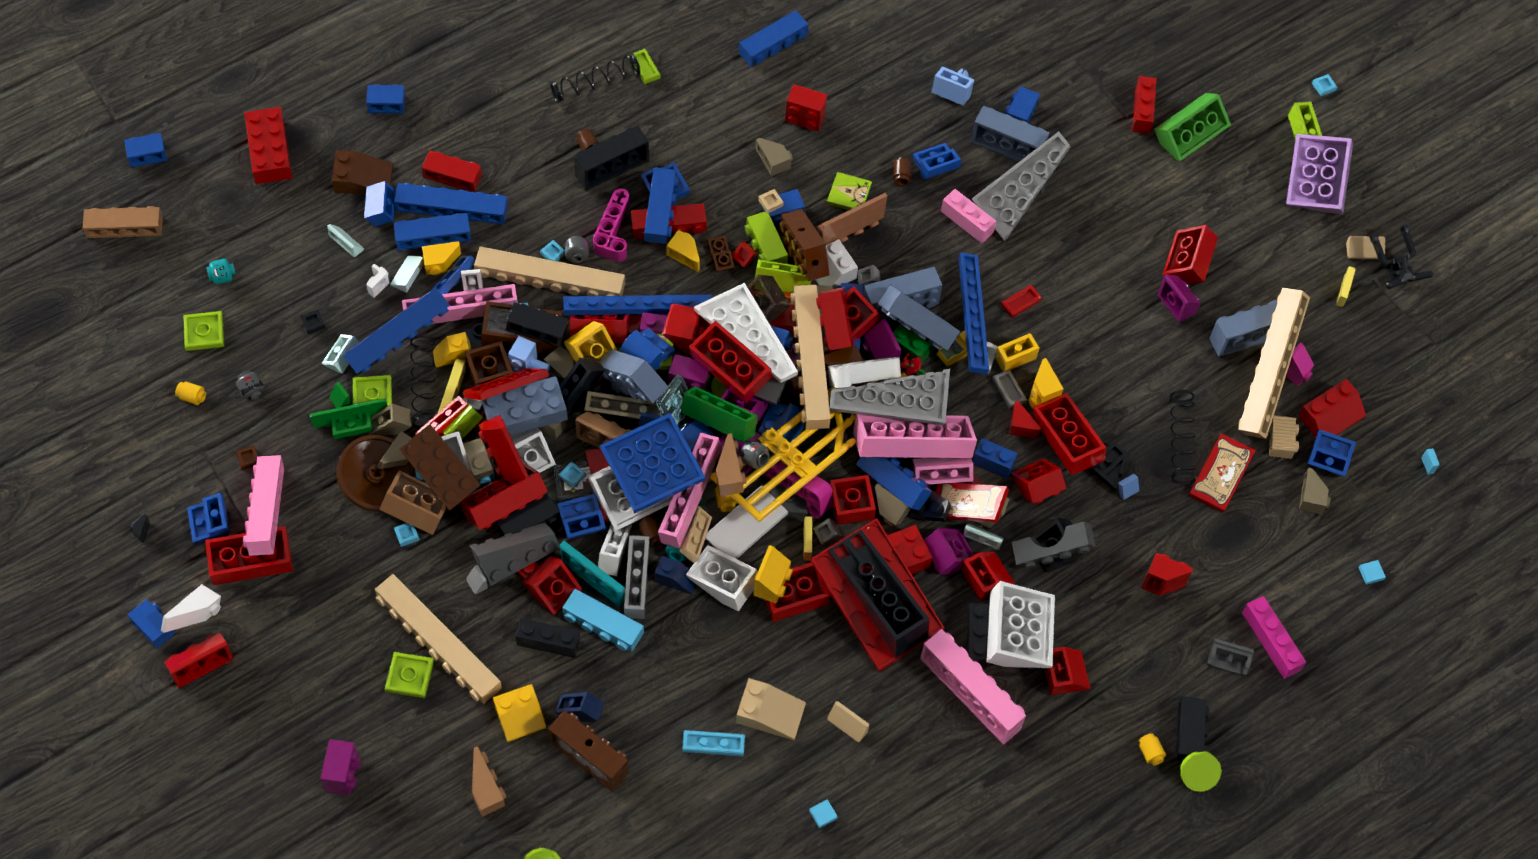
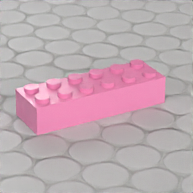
[853,414,977,459]
[920,629,1026,745]

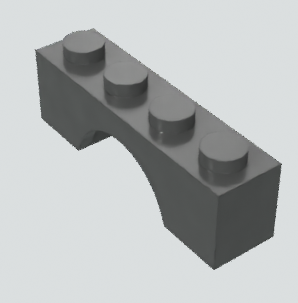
[1012,522,1096,569]

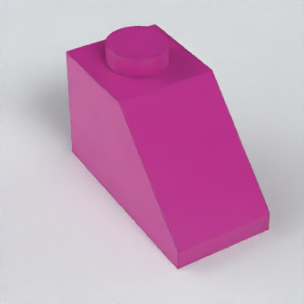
[1286,342,1314,386]

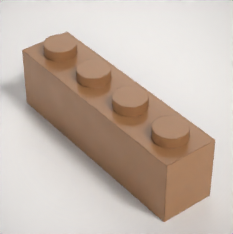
[82,206,163,238]

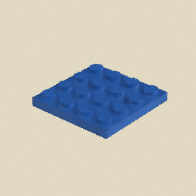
[600,413,706,514]

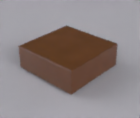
[236,445,258,470]

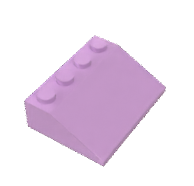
[1286,134,1353,214]

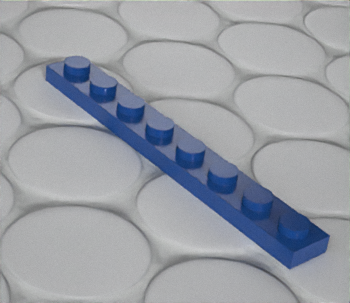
[958,252,989,374]
[563,294,713,315]

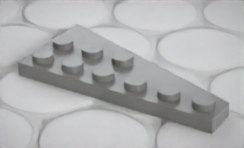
[972,132,1070,241]
[829,369,950,425]

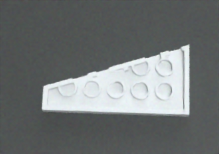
[694,283,798,383]

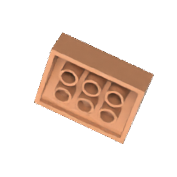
[815,193,887,245]

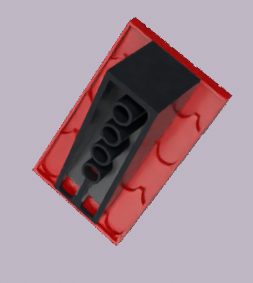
[811,518,944,672]

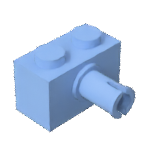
[932,67,974,106]
[508,336,550,373]

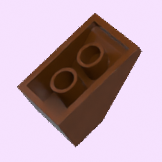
[332,150,393,194]

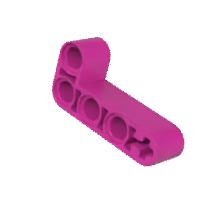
[593,188,629,262]
[764,460,833,519]

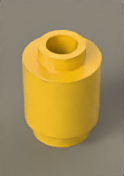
[175,382,206,405]
[714,486,737,512]
[1139,733,1166,766]

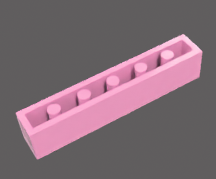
[402,284,518,324]
[658,433,721,548]
[243,455,284,556]

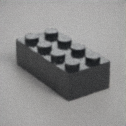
[574,125,649,191]

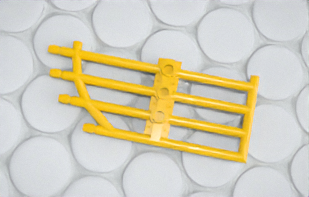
[710,387,857,522]

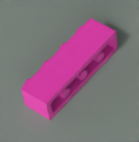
[1242,596,1306,679]

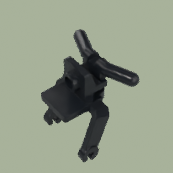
[1369,224,1433,289]

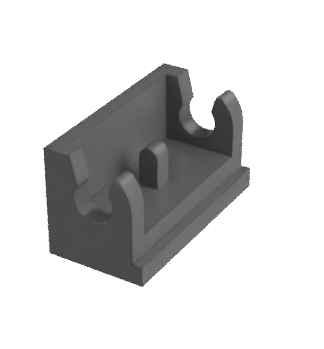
[1207,638,1254,677]

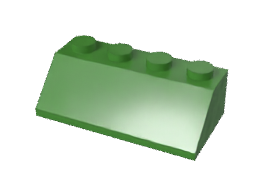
[1154,93,1231,161]

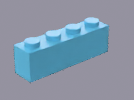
[562,589,644,653]

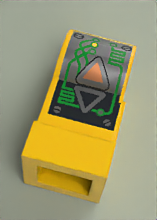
[937,331,967,366]

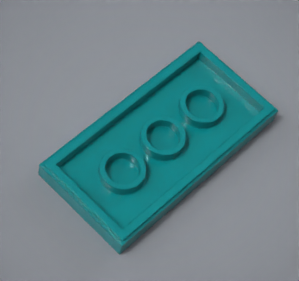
[559,541,625,608]

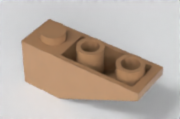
[716,433,746,496]
[472,746,506,817]

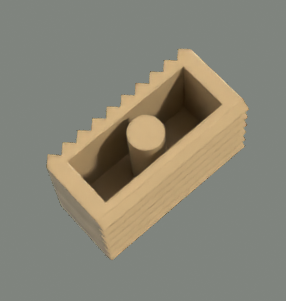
[1269,415,1299,459]

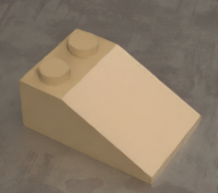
[736,678,806,740]

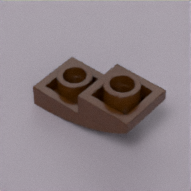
[707,235,735,272]

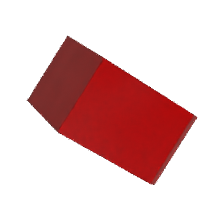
[1009,400,1041,439]

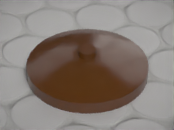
[336,435,415,512]

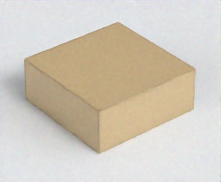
[758,189,784,214]

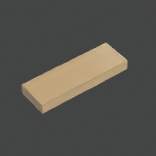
[680,506,712,563]

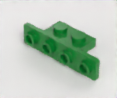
[310,398,388,439]

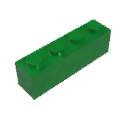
[681,386,758,442]

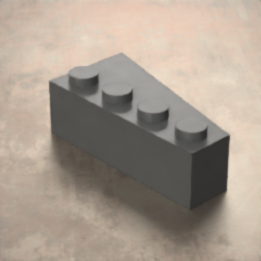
[469,523,560,586]

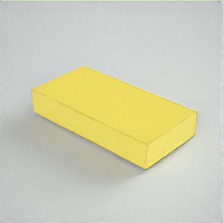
[1336,266,1355,307]
[803,517,812,561]

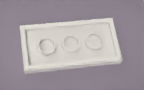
[705,485,788,559]

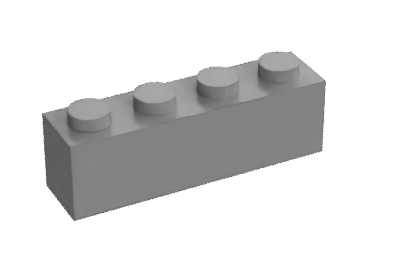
[624,535,649,619]

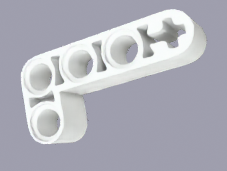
[827,357,901,388]

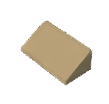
[1346,236,1385,259]
[828,701,869,742]

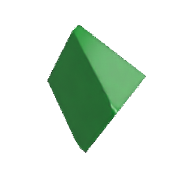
[329,382,351,408]

